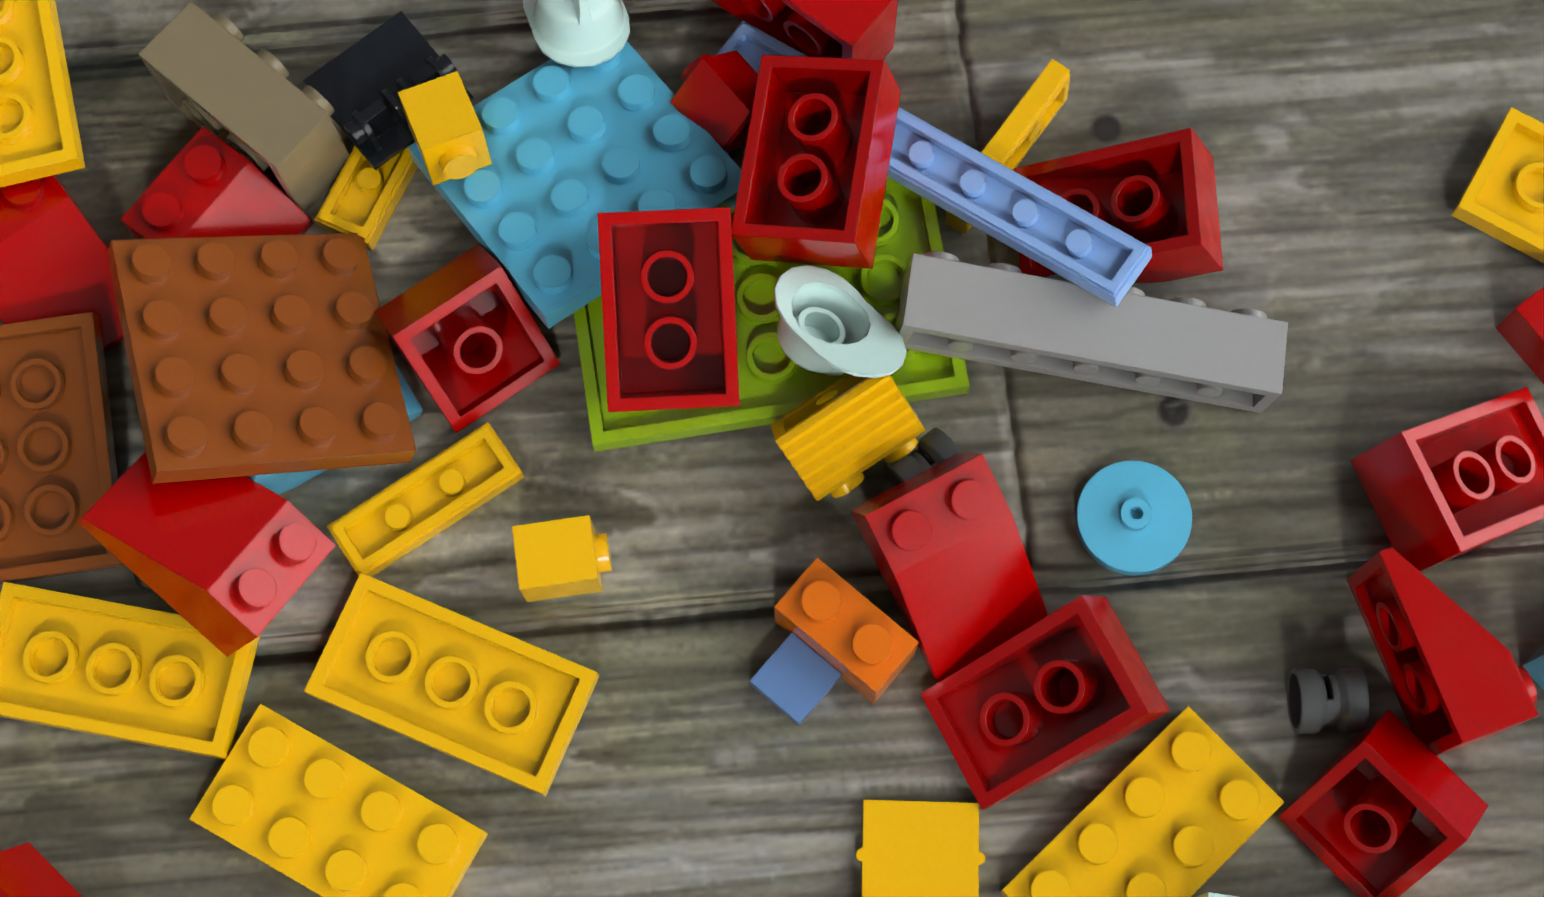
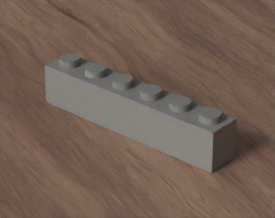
[895,251,1288,413]

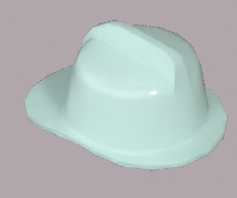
[523,0,630,67]
[774,265,907,378]

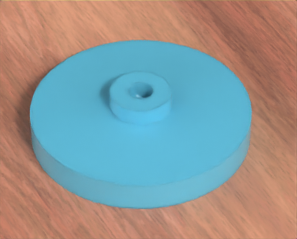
[1075,460,1192,576]

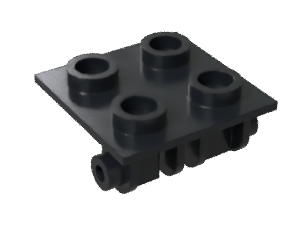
[303,11,474,170]

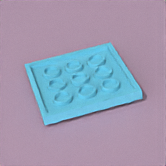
[408,42,742,329]

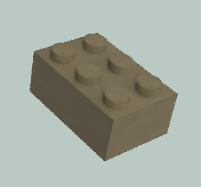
[138,1,349,213]

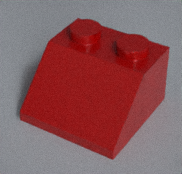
[120,126,314,239]
[374,244,561,433]
[1278,709,1488,897]

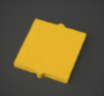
[855,800,985,897]

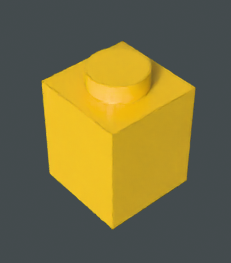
[398,71,492,186]
[512,515,612,602]

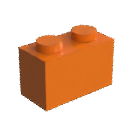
[774,558,919,704]

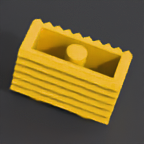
[771,374,926,501]

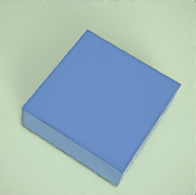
[750,632,842,726]

